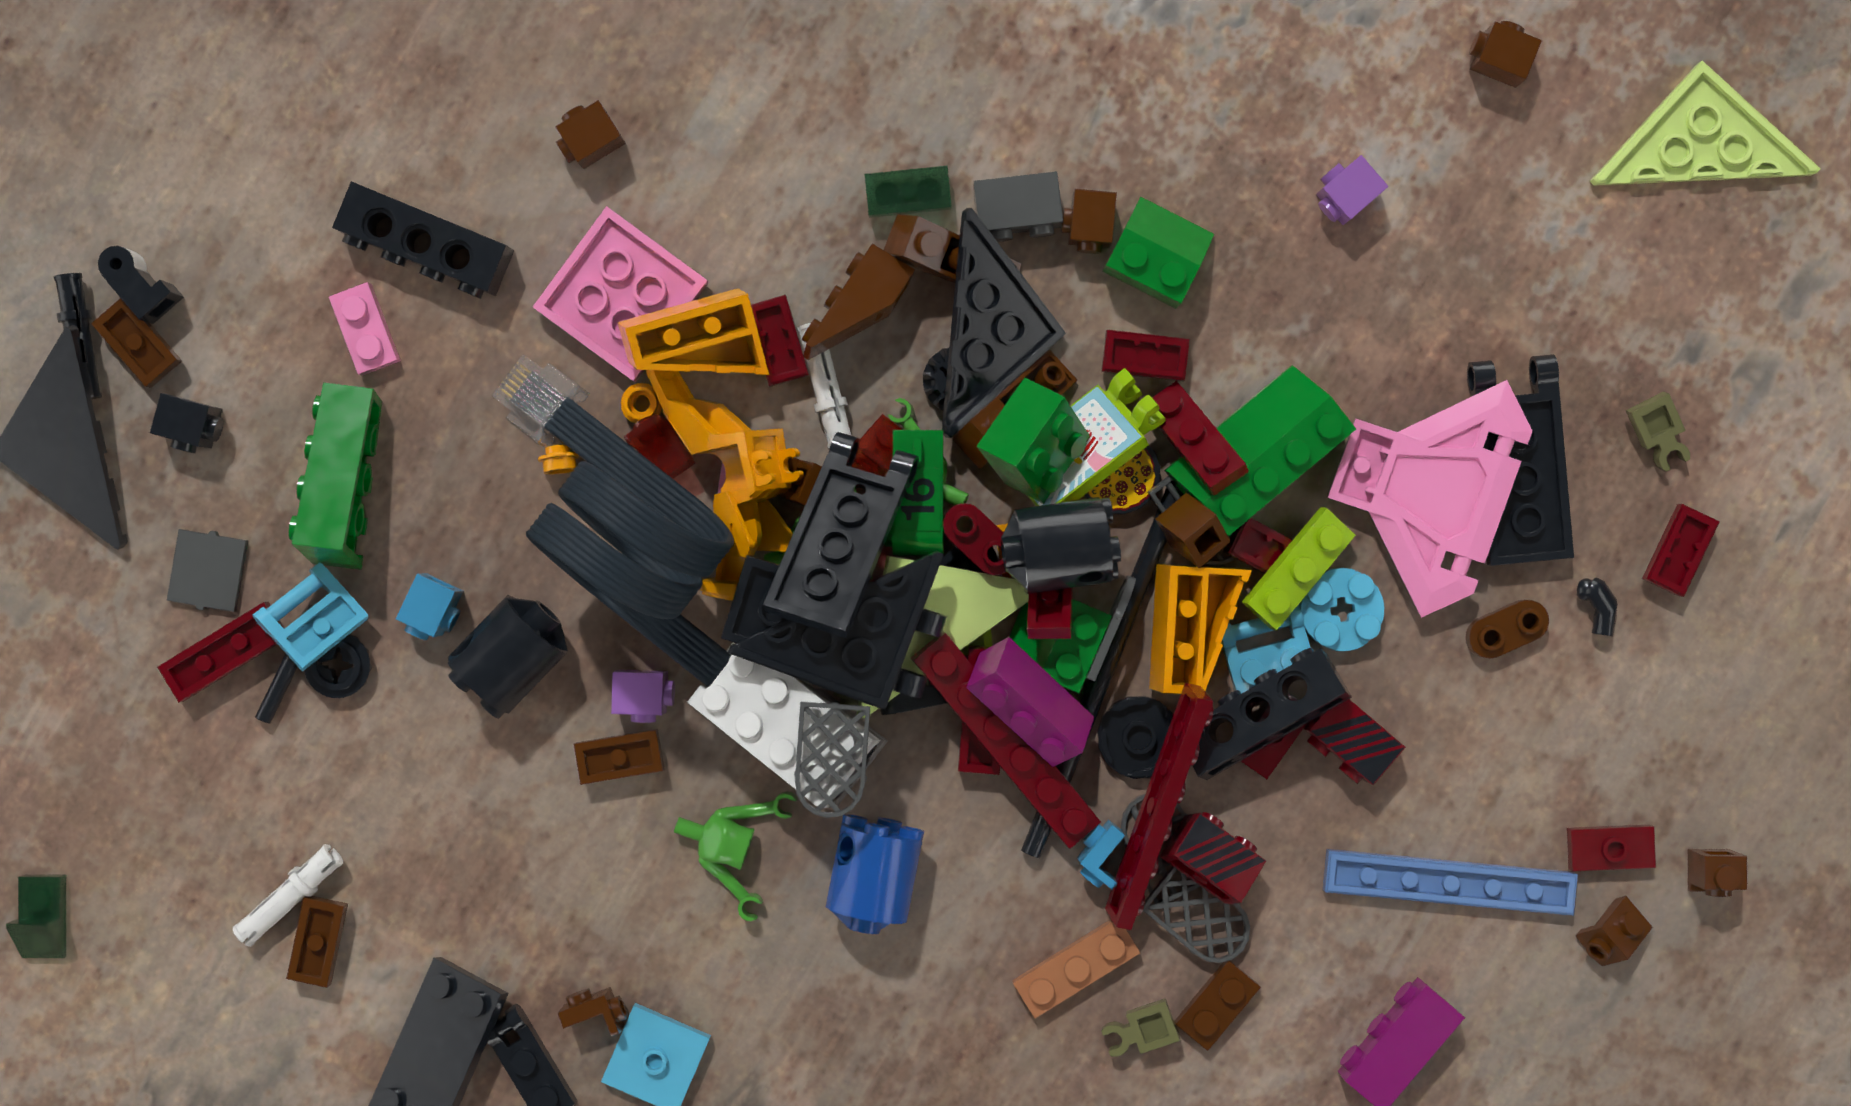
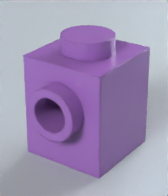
[1316,155,1389,225]
[611,670,675,723]

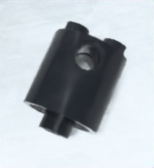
[1001,497,1121,594]
[447,595,568,719]

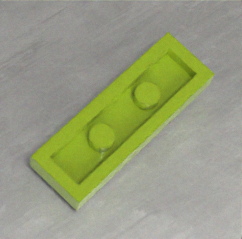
[1242,507,1356,630]

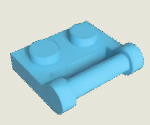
[252,562,369,672]
[1221,604,1311,694]

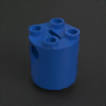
[826,814,924,934]

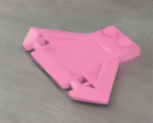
[1327,380,1532,618]

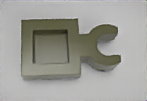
[1626,392,1690,472]
[1101,998,1180,1057]

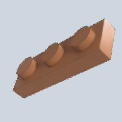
[1012,919,1141,1018]

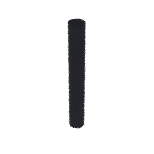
[255,605,313,724]

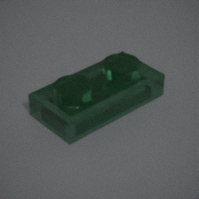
[864,165,952,218]

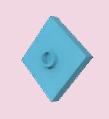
[601,1003,711,1106]

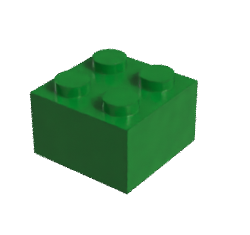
[977,377,1090,504]

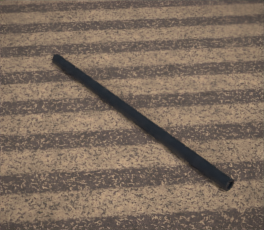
[1021,454,1183,858]

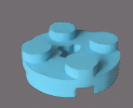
[1299,568,1385,651]

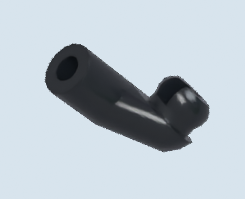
[1577,578,1618,636]

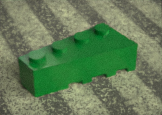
[288,382,382,570]

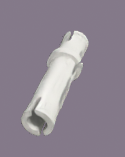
[797,321,852,449]
[233,844,343,947]

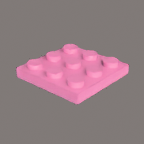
[533,206,709,382]

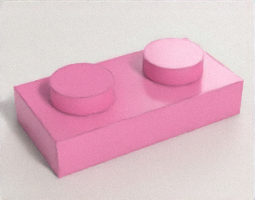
[329,282,401,376]

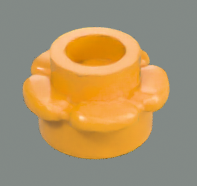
[538,445,579,475]

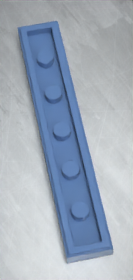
[1323,849,1578,916]

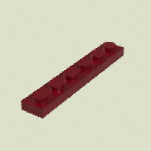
[910,631,1101,849]
[1105,682,1214,930]

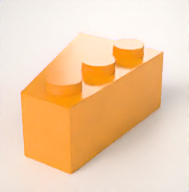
[617,288,769,375]
[1149,564,1252,694]

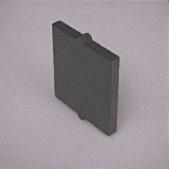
[167,529,248,612]

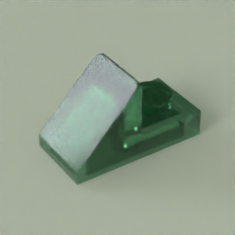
[6,874,66,958]

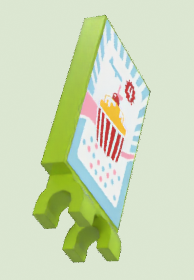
[1028,368,1166,506]

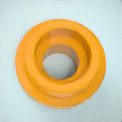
[621,383,662,425]

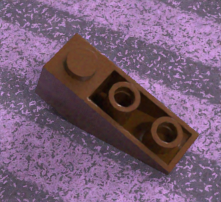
[884,214,1021,283]
[802,243,915,360]
[952,350,1077,469]

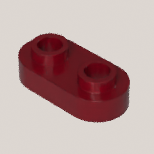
[943,503,1007,575]

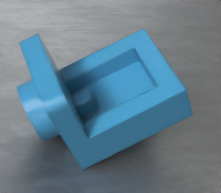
[1077,819,1125,890]

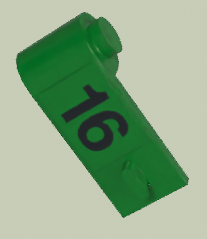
[885,430,944,556]

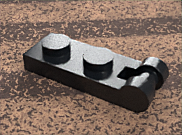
[487,1004,577,1106]

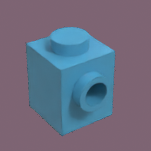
[396,573,464,640]

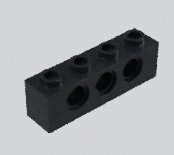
[332,181,514,299]
[1192,648,1352,780]

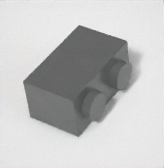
[973,171,1063,242]

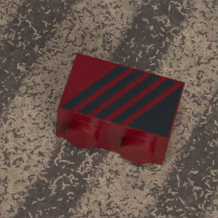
[1303,699,1406,785]
[1160,812,1266,904]

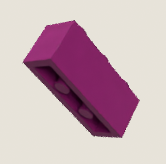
[966,637,1094,767]
[1338,977,1465,1106]

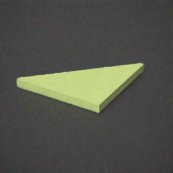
[1590,61,1821,186]
[856,555,1029,718]

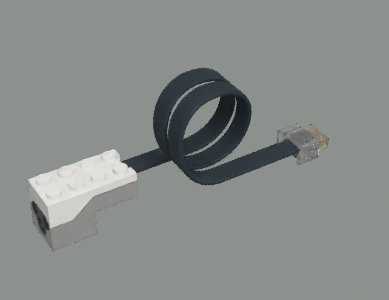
[492,354,888,808]

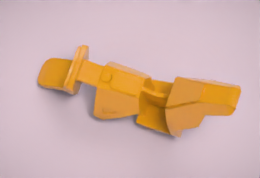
[646,370,804,600]

